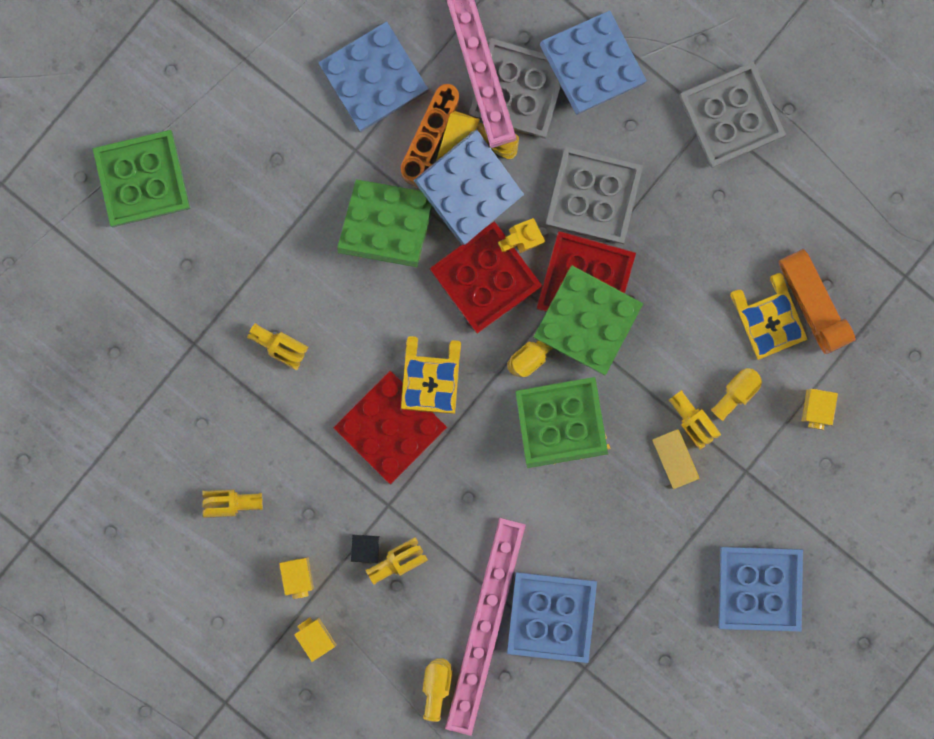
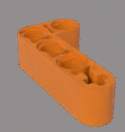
[400,84,459,188]
[778,249,856,354]

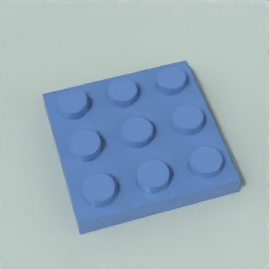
[539,11,647,115]
[318,22,429,132]
[413,130,524,245]
[718,547,803,632]
[507,572,597,663]

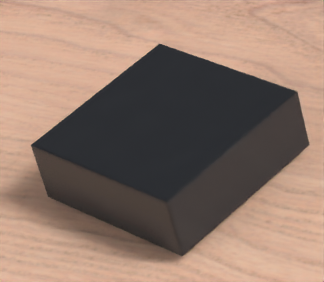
[351,534,380,563]

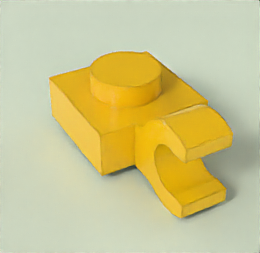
[498,218,545,253]

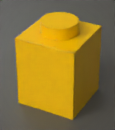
[801,389,838,430]
[279,557,314,599]
[294,617,337,662]

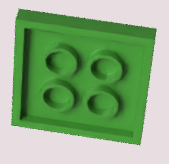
[92,130,191,228]
[337,179,433,267]
[533,265,643,376]
[516,377,608,468]

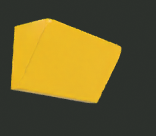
[436,111,480,161]
[652,429,700,489]

